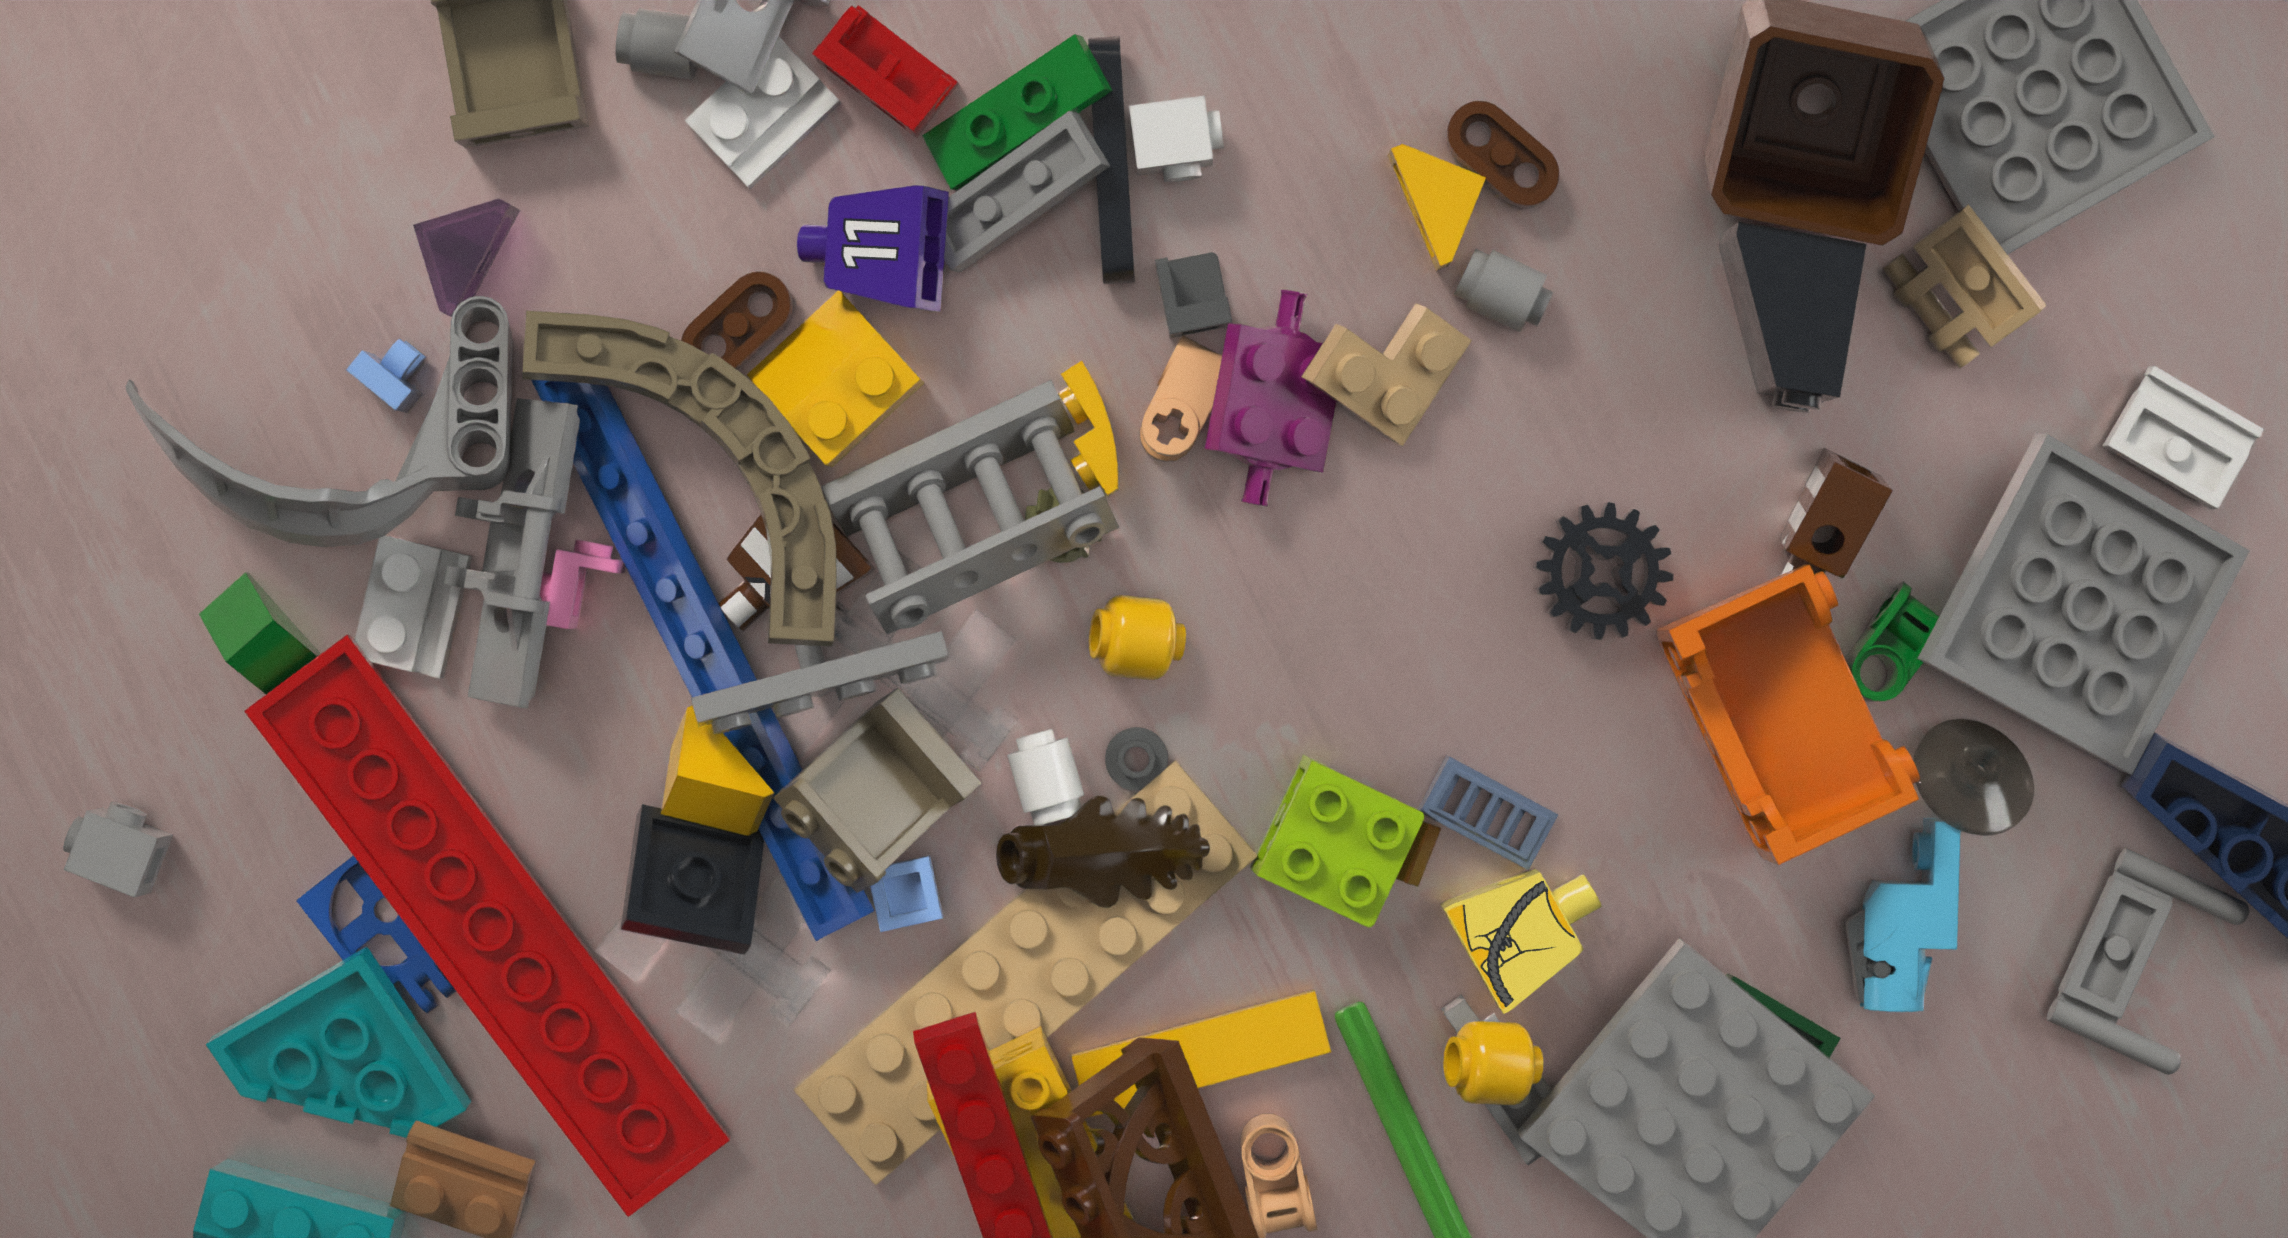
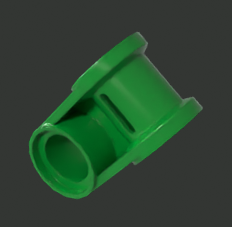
[1845,581,1939,702]

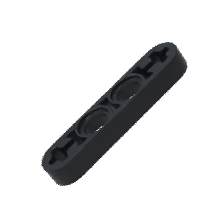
[1088,36,1135,284]

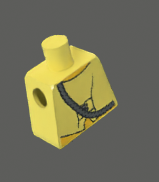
[1440,869,1602,1014]

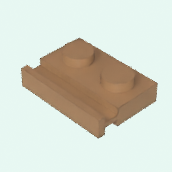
[390,1120,536,1238]

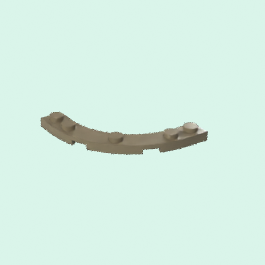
[522,310,837,647]

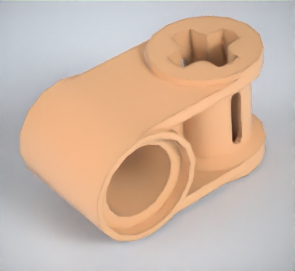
[1139,335,1222,462]
[1240,1114,1317,1238]

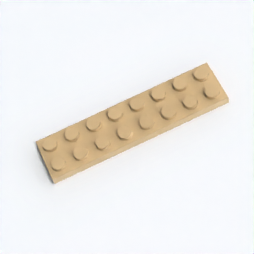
[794,760,1258,1185]

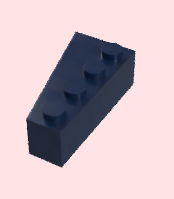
[2121,732,2288,939]

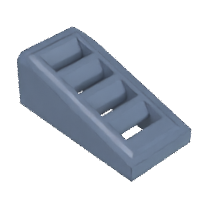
[1417,755,1558,870]

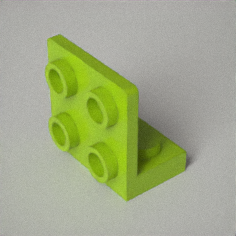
[1250,754,1424,927]

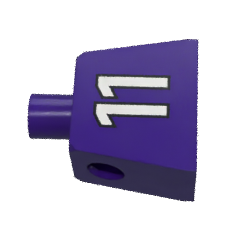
[797,185,949,312]

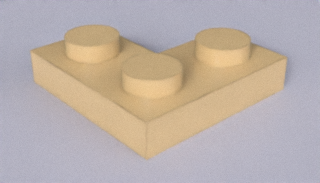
[1301,303,1472,446]

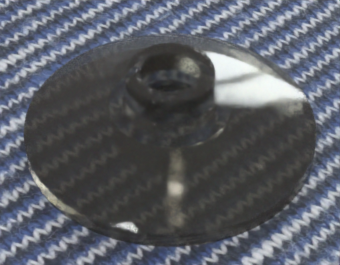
[1913,719,2034,836]

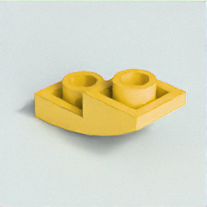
[1058,361,1119,497]

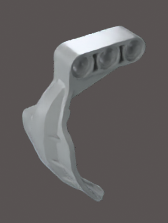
[126,296,513,547]

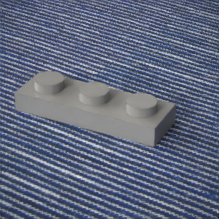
[944,111,1110,272]

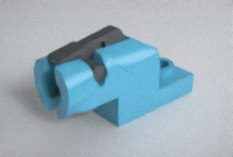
[1845,818,1961,1012]

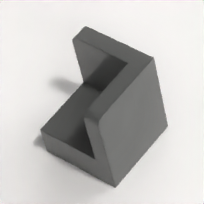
[1155,252,1232,338]

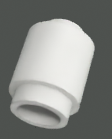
[1007,729,1084,825]

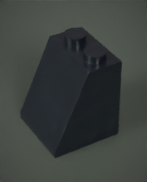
[1719,222,1866,413]

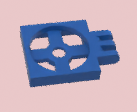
[296,856,456,1013]

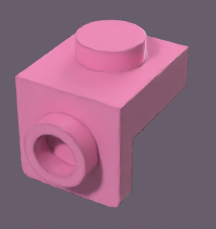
[539,540,625,629]

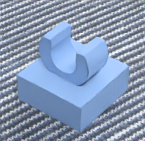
[346,338,426,413]
[870,855,944,932]

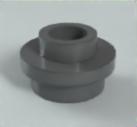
[1105,727,1168,791]

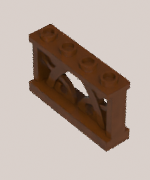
[1031,1037,1259,1238]

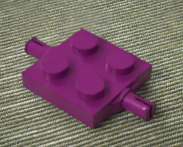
[1205,290,1336,507]

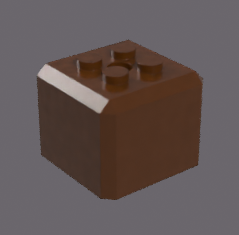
[1704,0,1945,246]

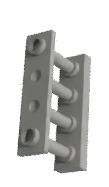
[821,380,1119,635]

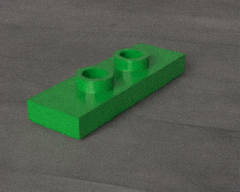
[922,34,1113,191]

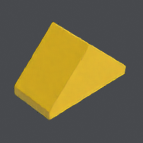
[1387,144,1486,271]
[661,705,774,836]

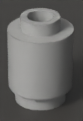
[616,8,701,79]
[1454,249,1553,332]

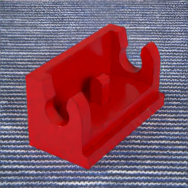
[812,5,959,138]

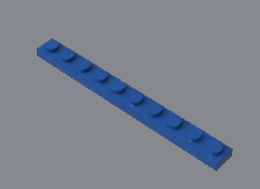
[531,380,874,941]

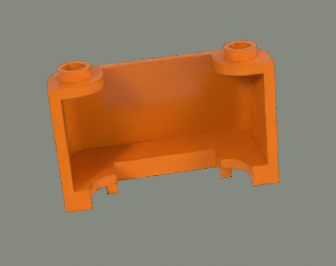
[1656,565,1920,865]

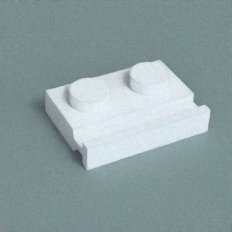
[685,36,841,189]
[2103,366,2264,509]
[355,535,473,679]

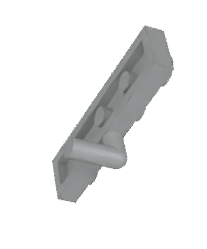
[691,631,949,734]

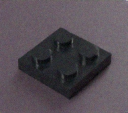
[620,804,764,955]

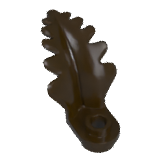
[996,796,1210,908]

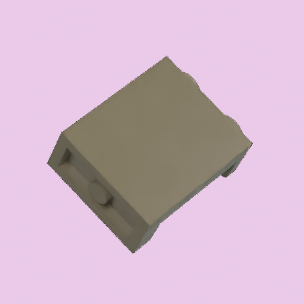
[431,0,589,148]
[773,688,981,893]

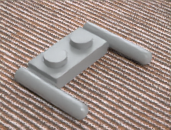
[2047,848,2249,1075]

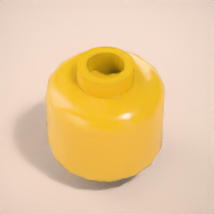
[1089,595,1186,680]
[1443,1021,1543,1105]

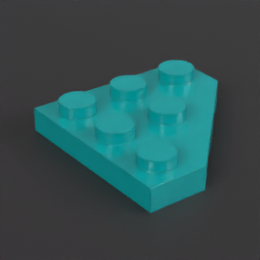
[206,947,471,1138]

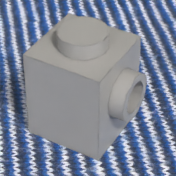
[63,802,173,898]

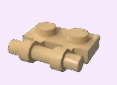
[1882,204,2046,368]

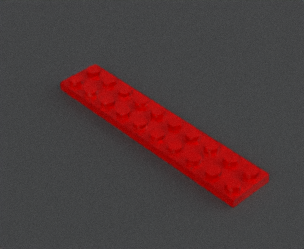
[244,635,731,1217]

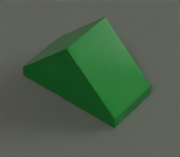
[199,572,321,694]

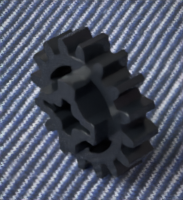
[1533,502,1674,640]

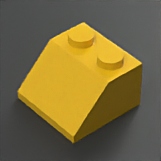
[747,291,925,468]

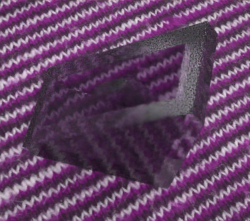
[413,198,521,317]

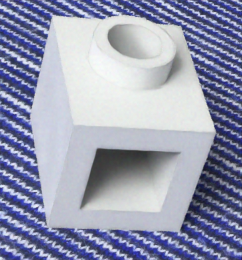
[1129,96,1224,182]

